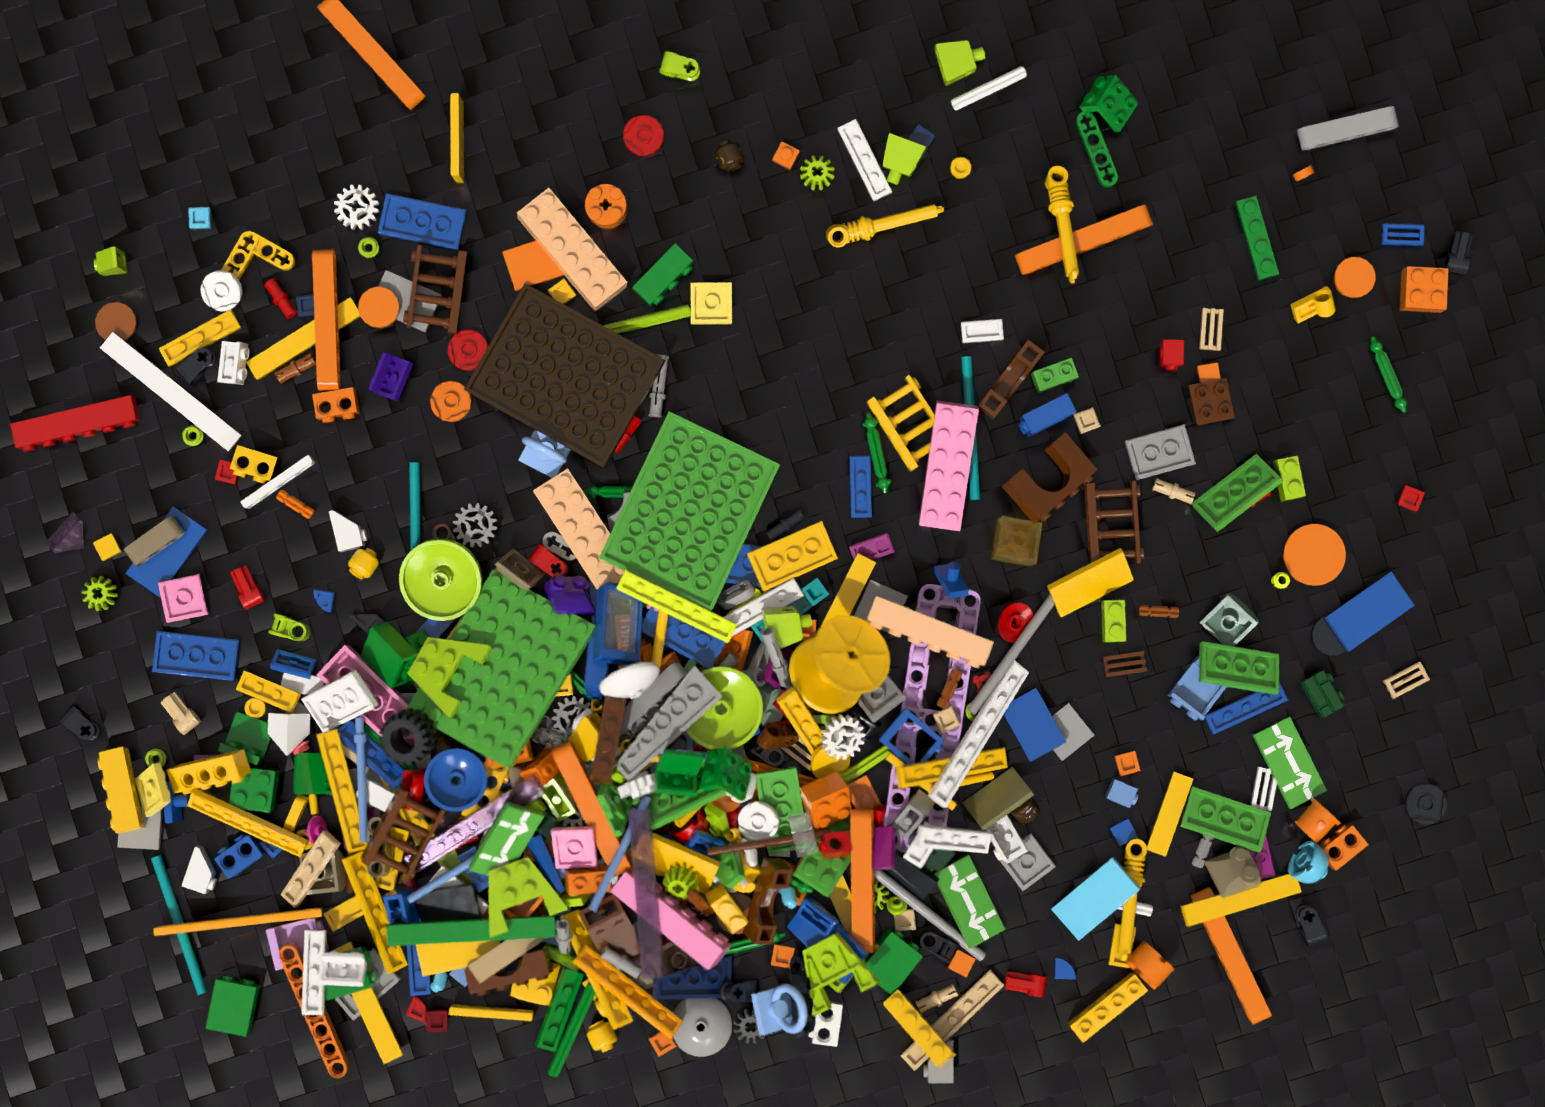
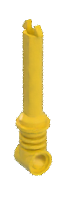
[1045,166,1079,284]
[826,204,944,247]
[1118,839,1147,961]

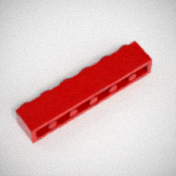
[10,395,141,452]

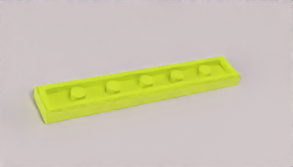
[616,570,737,643]

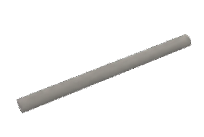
[967,594,1055,715]
[874,870,986,961]

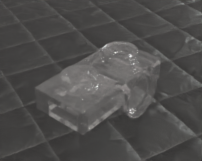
[530,715,571,747]
[788,811,818,857]

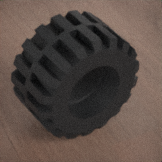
[379,708,438,765]

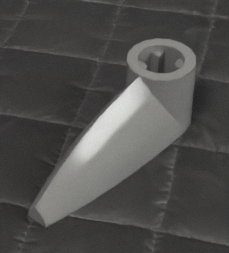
[742,642,770,687]

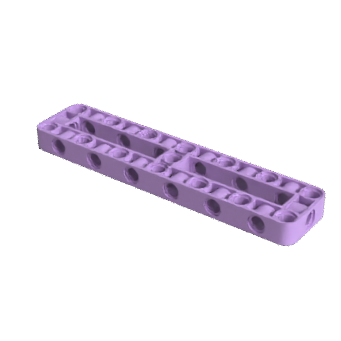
[884,584,981,857]

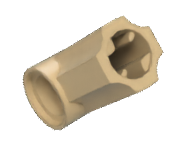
[161,692,201,735]

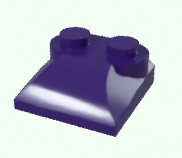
[544,575,595,615]

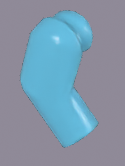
[778,886,797,908]
[431,972,448,992]

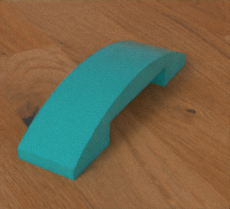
[751,578,829,643]

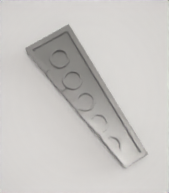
[615,666,722,781]

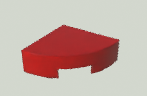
[406,996,427,1023]

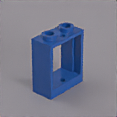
[1018,394,1076,437]
[584,637,611,699]
[878,708,944,765]

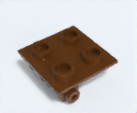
[1188,378,1235,426]

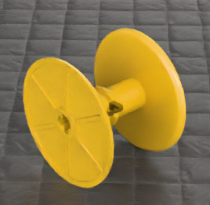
[789,615,890,714]

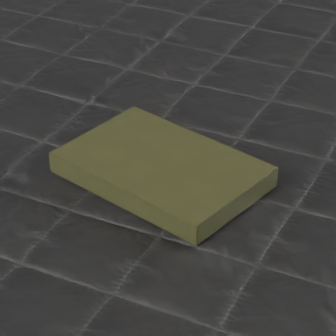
[962,767,1034,831]

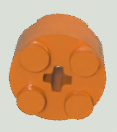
[585,184,627,229]
[1125,941,1174,990]

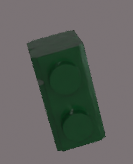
[1300,670,1345,718]

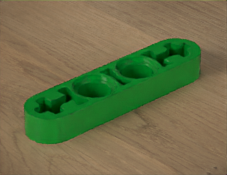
[1076,112,1118,188]

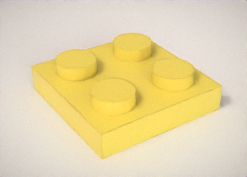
[691,283,732,325]
[135,763,171,817]

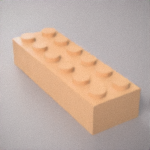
[517,188,627,312]
[533,469,624,589]
[866,596,993,668]

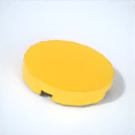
[810,744,850,779]

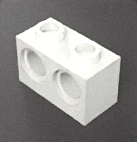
[809,1001,843,1047]

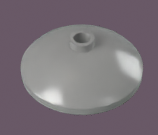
[673,998,732,1057]

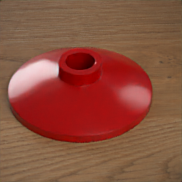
[998,602,1033,643]

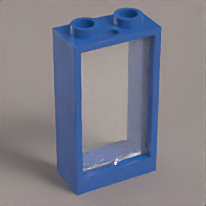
[593,582,643,666]

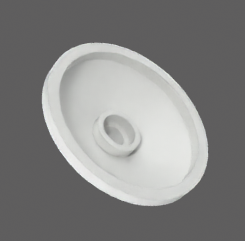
[599,662,659,699]

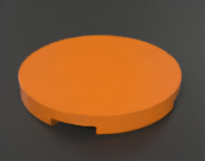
[1283,524,1346,586]

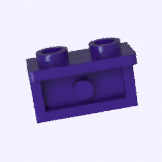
[368,352,413,401]

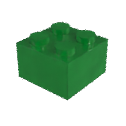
[229,767,280,813]

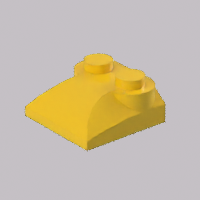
[510,955,561,1006]

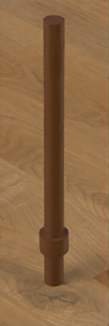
[707,829,831,856]

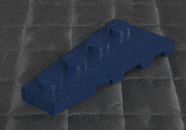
[653,956,732,1000]

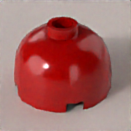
[668,808,710,845]

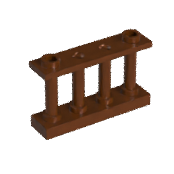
[403,245,467,335]
[1084,481,1144,564]
[360,785,446,884]

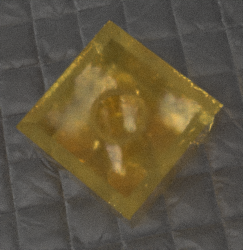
[991,516,1042,567]

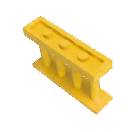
[867,375,934,472]

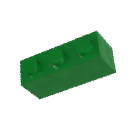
[632,244,693,307]

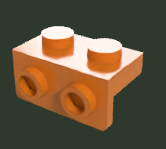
[714,630,753,672]
[847,775,881,810]

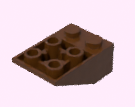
[578,894,646,966]

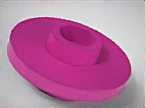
[307,816,327,844]

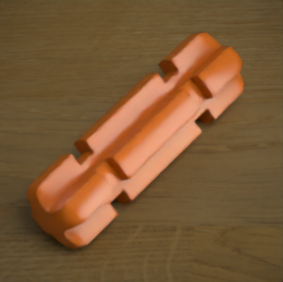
[276,490,315,519]

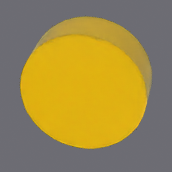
[950,157,971,179]
[245,698,267,718]

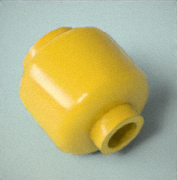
[348,548,379,579]
[587,1020,617,1053]

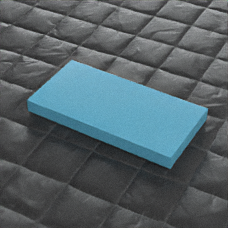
[1051,857,1141,941]

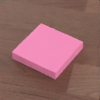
[158,574,208,623]
[551,826,598,869]

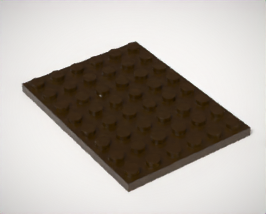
[464,283,666,468]

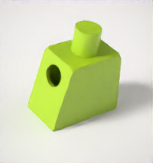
[935,41,985,86]
[883,133,926,185]
[762,606,812,649]

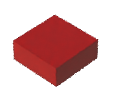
[215,460,241,485]
[1396,485,1425,512]

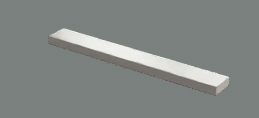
[100,332,242,451]
[927,660,1029,808]

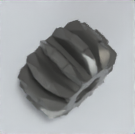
[733,1008,765,1044]

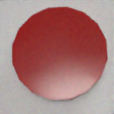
[623,115,664,156]
[448,330,488,371]

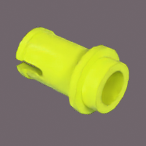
[1271,572,1290,588]

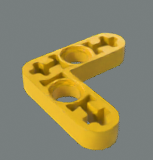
[221,231,295,280]

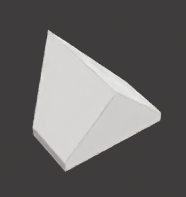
[268,713,310,756]

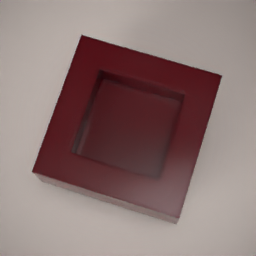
[425,1009,448,1032]

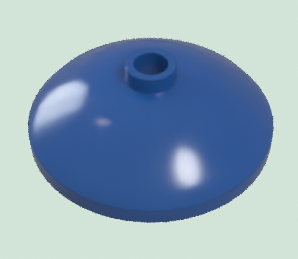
[424,749,487,811]

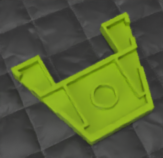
[408,637,492,719]
[488,857,568,938]
[803,933,880,1016]

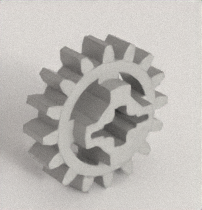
[453,503,498,548]
[552,696,591,739]

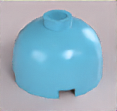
[1288,841,1329,884]

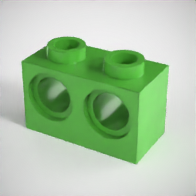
[1031,358,1079,393]

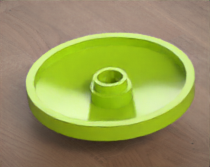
[399,538,482,621]
[686,667,763,749]

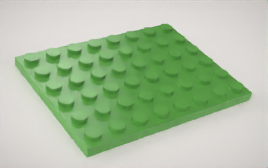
[599,412,780,612]
[406,570,596,770]

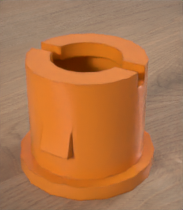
[1294,797,1341,843]

